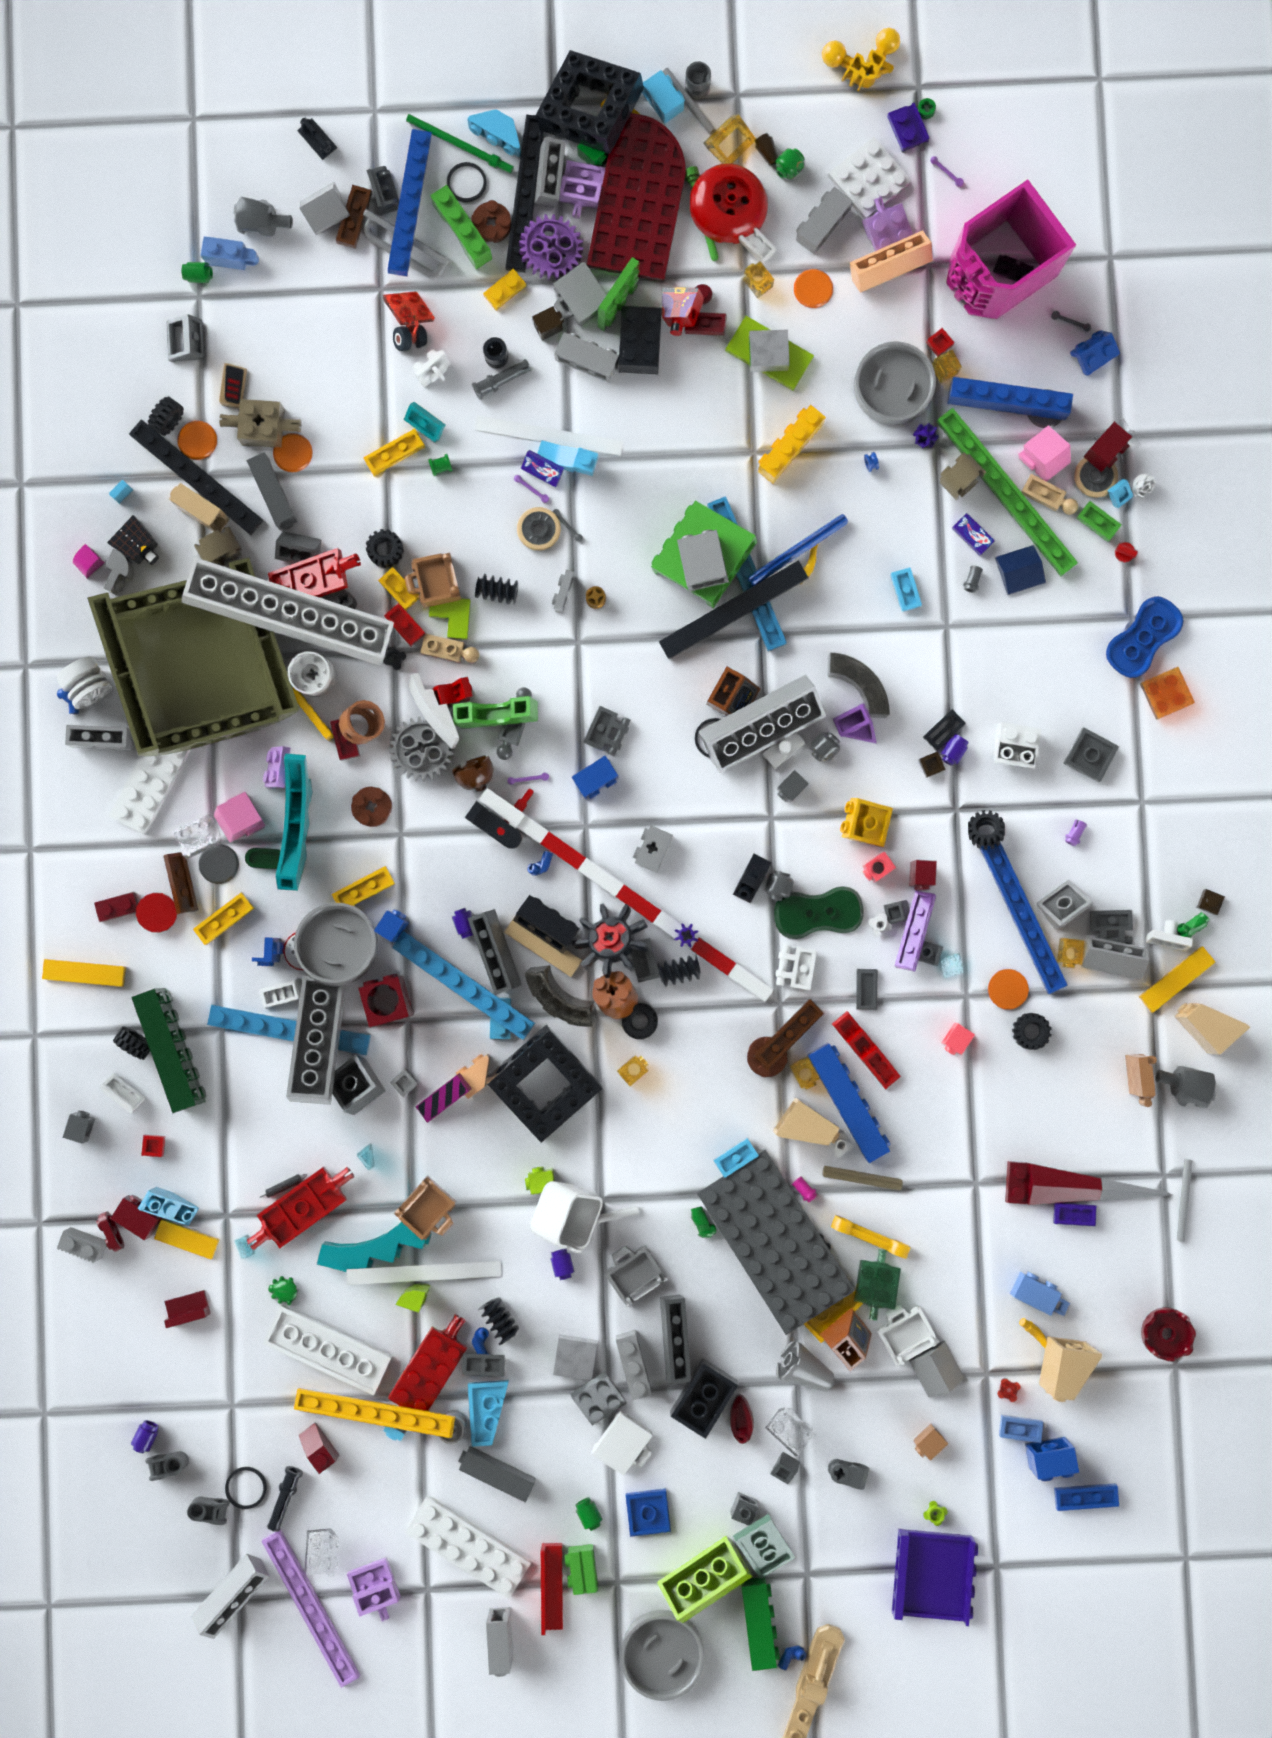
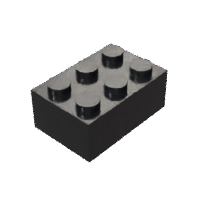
[618,306,662,375]
[670,1358,739,1439]

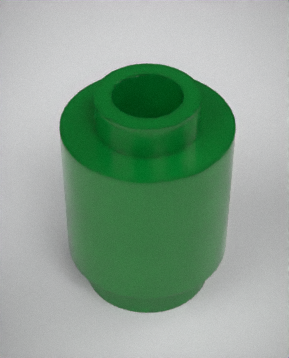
[181,262,213,283]
[575,1497,603,1531]

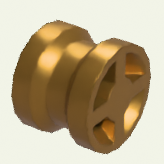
[586,586,606,609]

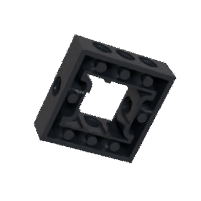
[535,50,644,154]
[485,1024,603,1143]

